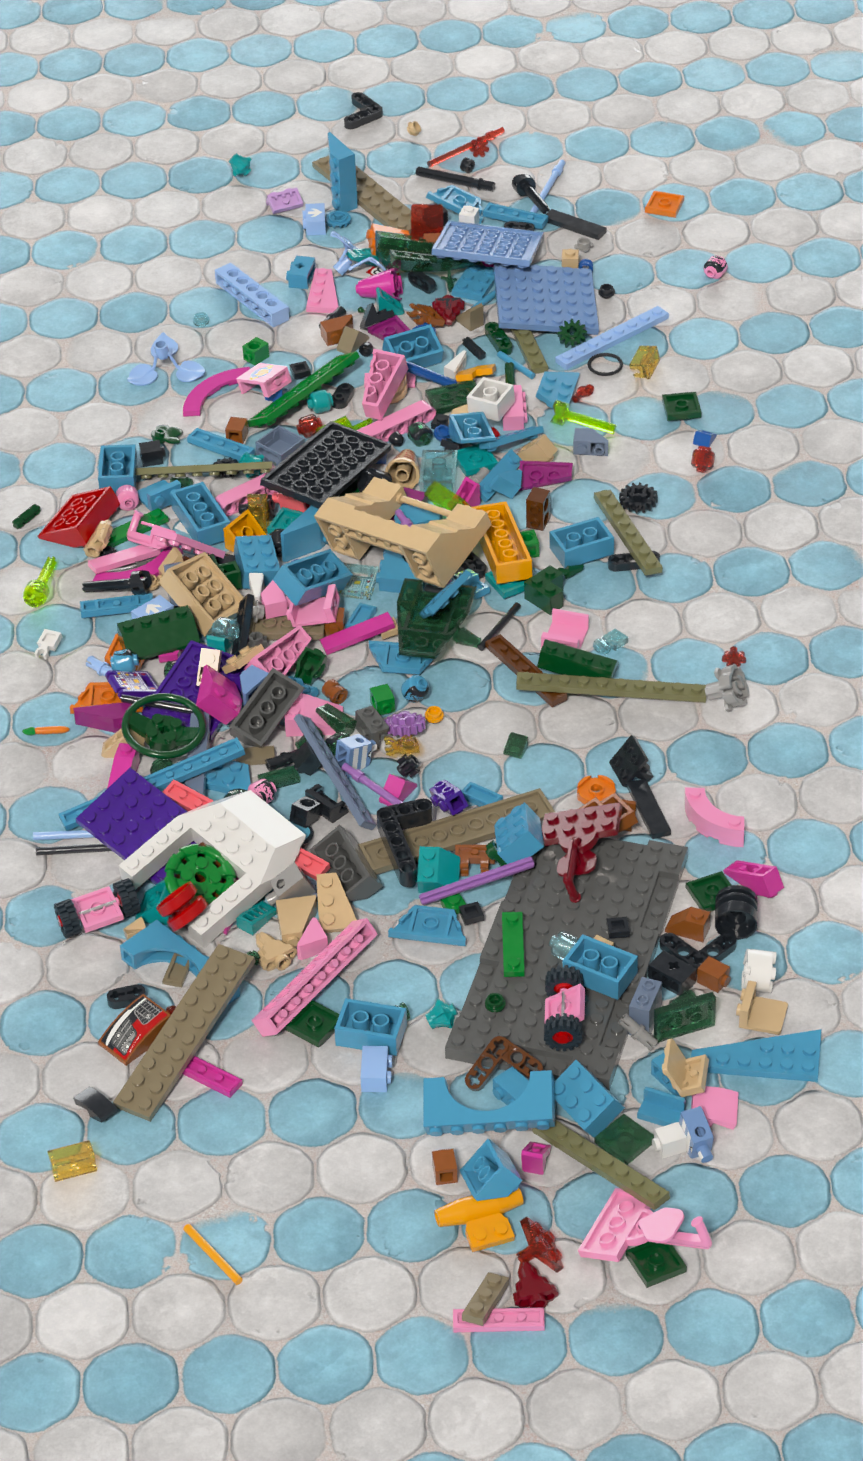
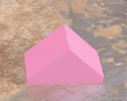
[297,917,328,960]

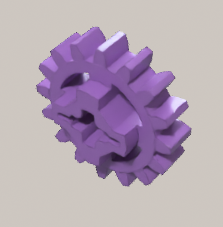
[384,711,426,738]

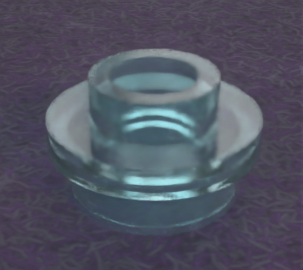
[193,312,209,327]

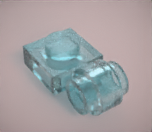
[593,629,628,655]

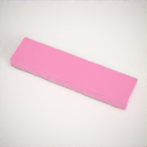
[88,545,161,574]
[453,1308,545,1333]

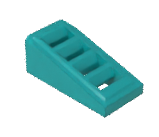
[346,248,381,266]
[236,901,277,936]

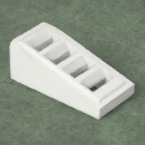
[444,350,467,380]
[249,573,265,605]

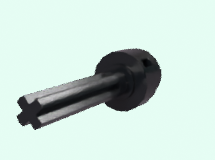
[512,174,550,214]
[82,570,152,595]

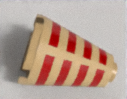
[385,449,420,489]

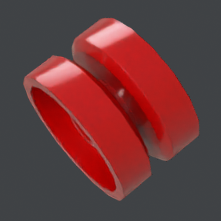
[156,881,208,931]

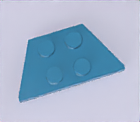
[426,185,483,224]
[535,371,580,417]
[419,569,471,619]
[369,640,440,675]
[182,761,251,795]
[388,905,466,946]

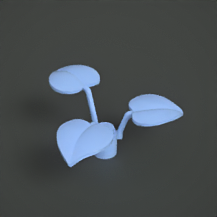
[330,230,386,276]
[127,332,205,386]

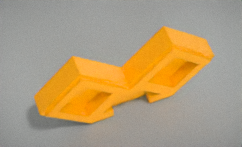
[456,364,496,382]

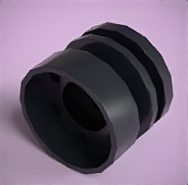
[715,885,757,940]

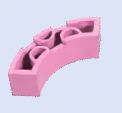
[684,787,744,847]

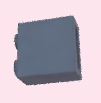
[255,425,305,466]
[629,977,662,1035]

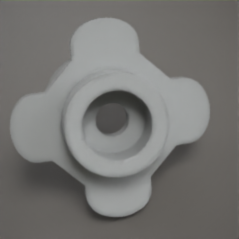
[574,237,593,252]
[251,600,265,623]

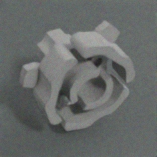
[705,664,749,712]

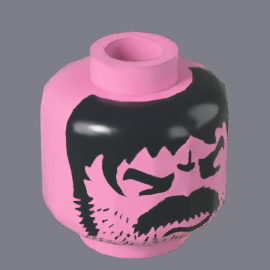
[703,255,728,279]
[248,779,277,804]

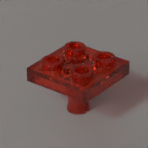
[516,1217,564,1273]

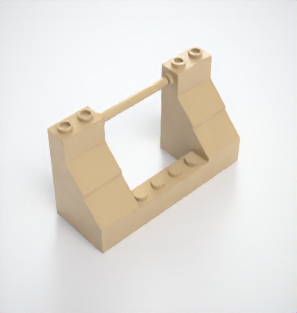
[314,477,492,588]

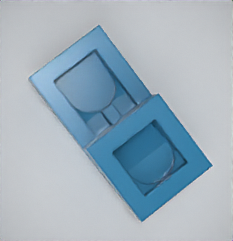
[453,568,490,600]

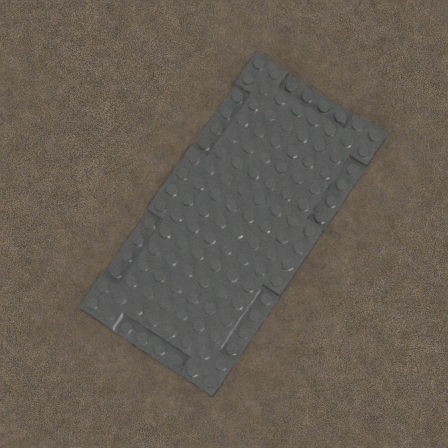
[445,820,688,1091]

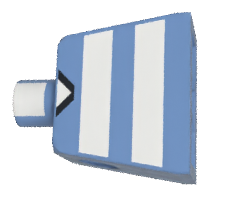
[335,734,377,779]
[679,1106,714,1163]

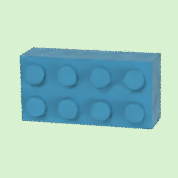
[170,482,230,545]
[273,549,353,606]

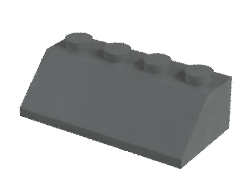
[229,668,305,748]
[310,825,382,901]

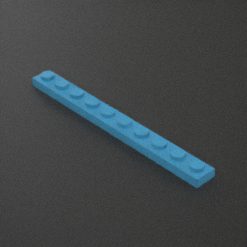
[58,737,246,831]

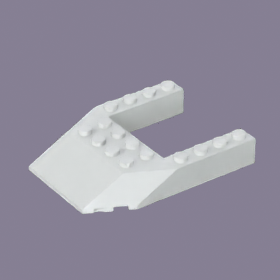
[118,790,306,948]

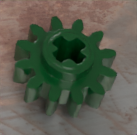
[557,319,588,348]

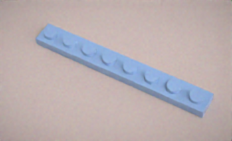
[555,306,669,370]

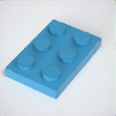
[452,263,495,301]

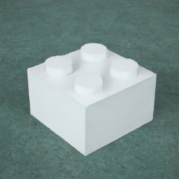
[467,377,515,421]

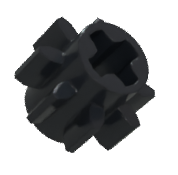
[396,754,420,778]

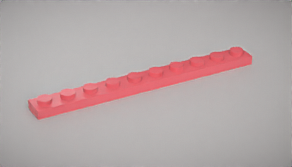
[163,779,331,881]

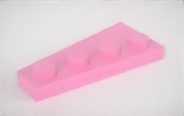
[306,268,339,313]

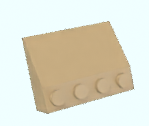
[159,552,244,637]

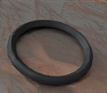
[587,353,623,376]

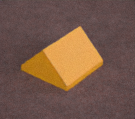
[223,509,267,552]

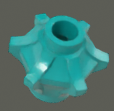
[228,153,252,177]
[239,452,264,479]
[425,999,458,1029]

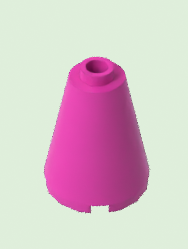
[356,268,403,301]

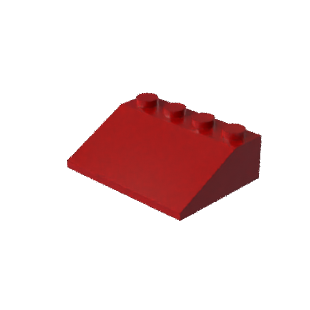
[38,486,120,548]

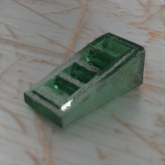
[315,703,357,738]

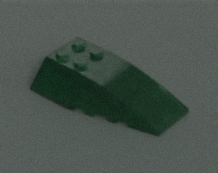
[375,230,481,272]
[397,578,477,659]

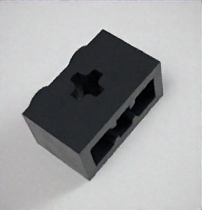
[648,951,697,997]

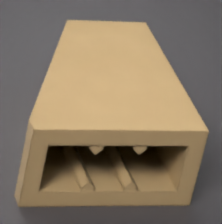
[275,895,317,947]

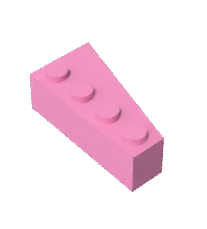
[362,349,408,420]
[244,625,312,675]

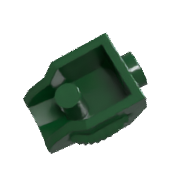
[294,647,327,686]

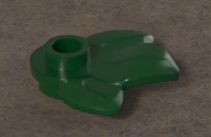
[151,425,183,444]

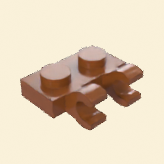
[406,303,445,327]
[455,845,495,876]

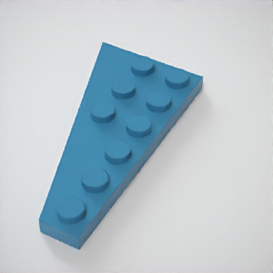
[691,1029,822,1082]

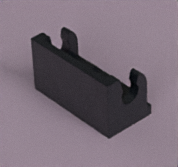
[305,784,348,823]

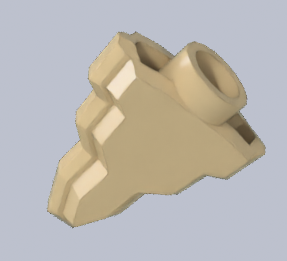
[83,520,113,558]
[256,932,297,971]

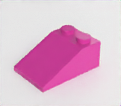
[196,664,242,725]

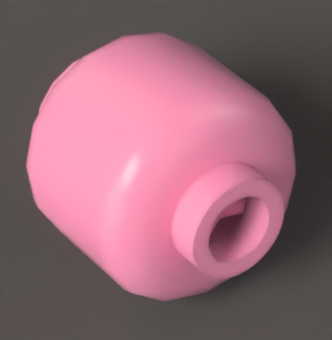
[116,485,139,511]

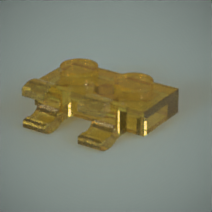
[384,735,420,756]

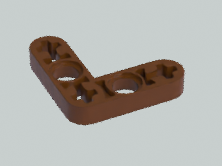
[465,1036,544,1091]

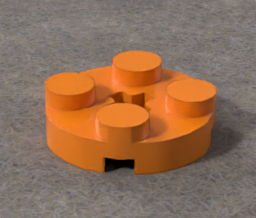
[577,775,616,804]

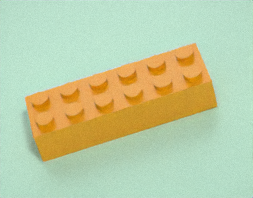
[472,501,532,584]

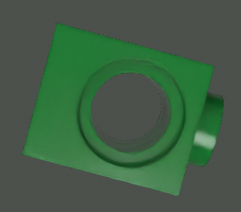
[242,337,269,366]
[520,530,539,558]
[369,684,395,716]

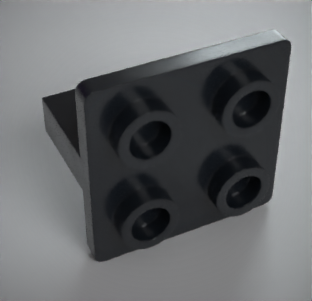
[609,735,654,787]

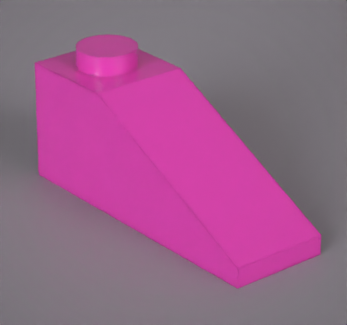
[107,743,140,788]
[723,860,784,898]

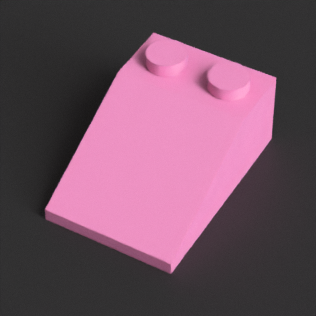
[285,693,343,737]

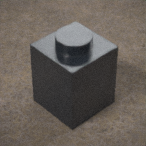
[139,440,166,467]
[291,741,321,776]

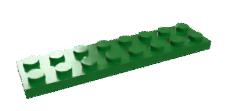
[248,351,360,428]

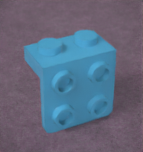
[138,480,181,511]

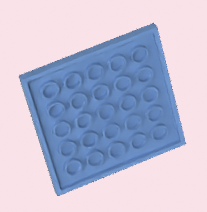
[432,221,544,268]
[493,263,599,335]

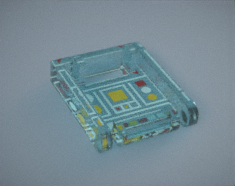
[338,563,379,600]

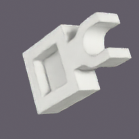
[34,629,63,660]

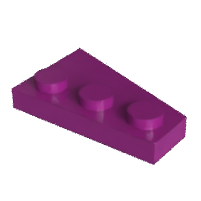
[367,315,410,340]
[518,461,573,491]

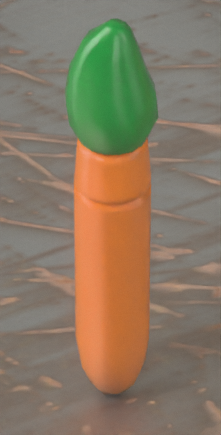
[22,726,70,736]

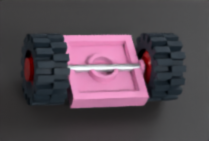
[54,878,141,938]
[544,965,585,1052]

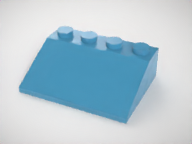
[328,132,358,212]

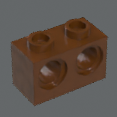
[526,487,550,531]

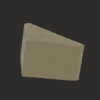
[456,303,484,331]
[337,326,369,354]

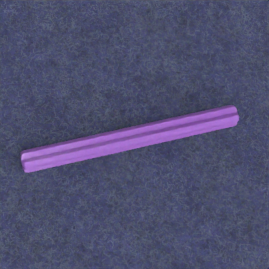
[419,857,535,905]

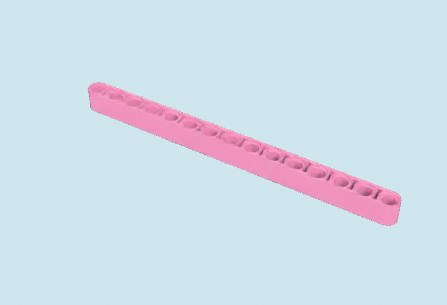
[215,400,436,517]

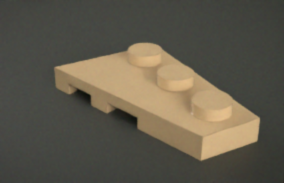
[316,873,357,933]

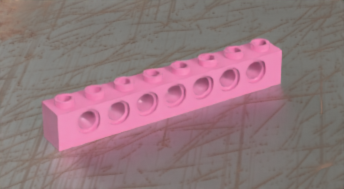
[251,918,378,1037]

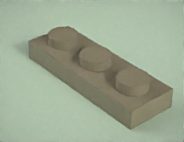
[462,1272,509,1326]

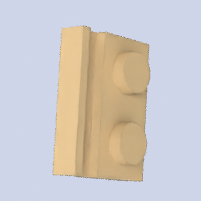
[222,644,264,674]

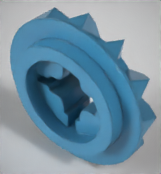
[325,211,351,228]

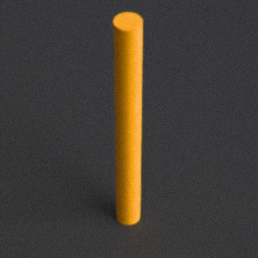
[183,1224,243,1285]

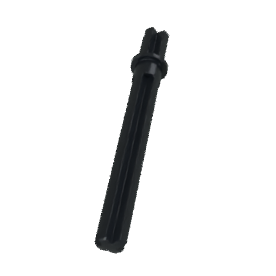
[415,167,496,192]

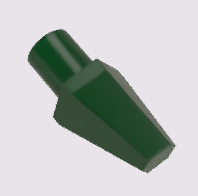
[558,564,584,579]

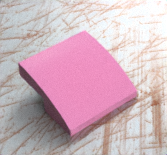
[691,1086,739,1130]

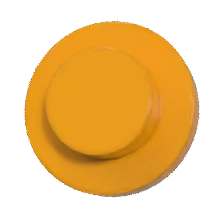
[425,706,444,723]

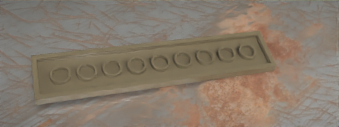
[312,155,427,235]
[358,788,555,875]
[113,944,255,1122]

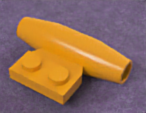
[434,1188,523,1252]

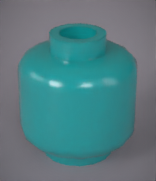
[307,389,333,414]

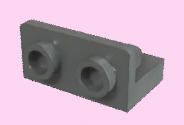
[355,706,389,749]

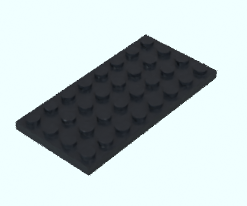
[260,421,392,509]

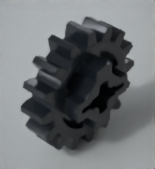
[619,482,658,513]

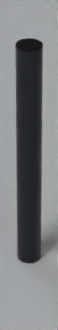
[478,602,521,651]
[121,694,193,714]
[36,844,112,856]

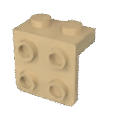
[736,980,788,1035]
[662,1039,709,1097]

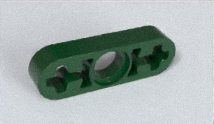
[485,322,513,355]

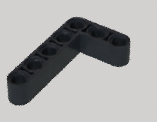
[377,798,433,887]

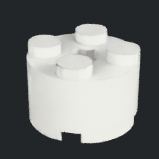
[741,949,776,993]

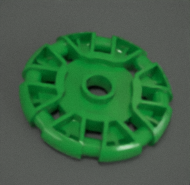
[164,844,236,905]

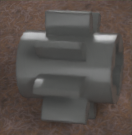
[247,632,268,649]

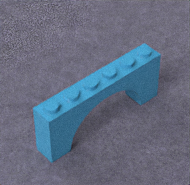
[376,504,443,595]
[120,920,240,1005]
[423,1070,555,1137]

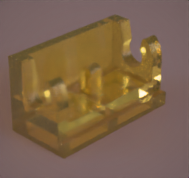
[629,346,660,379]
[247,494,269,533]
[47,1140,97,1182]

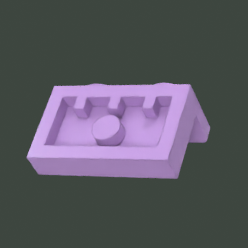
[266,188,303,214]

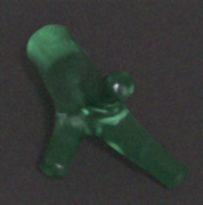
[441,269,457,292]

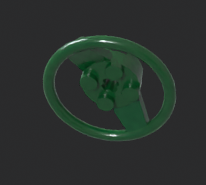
[121,693,206,759]

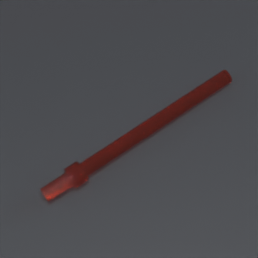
[427,127,505,167]

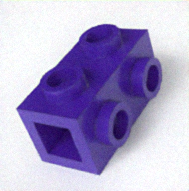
[429,779,469,816]

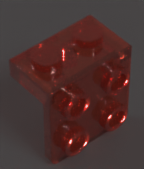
[410,204,443,242]

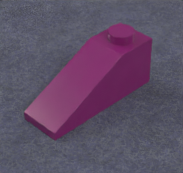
[73,702,131,733]

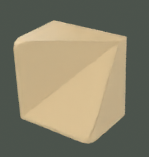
[123,917,146,940]

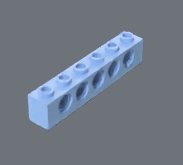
[215,263,289,328]

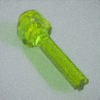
[550,400,617,434]
[23,556,57,607]

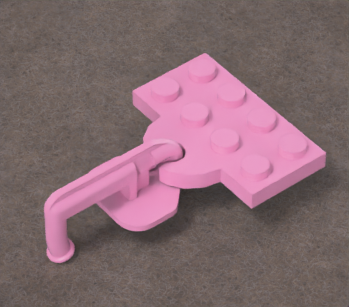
[127,510,226,559]
[578,1188,712,1262]

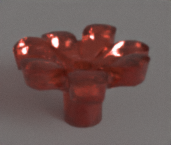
[469,137,489,157]
[721,646,746,667]

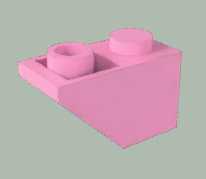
[261,580,290,619]

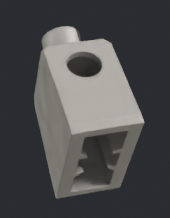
[265,862,316,906]

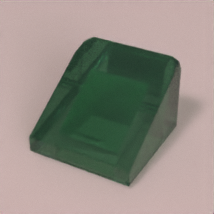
[503,732,528,759]

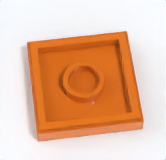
[645,191,684,218]

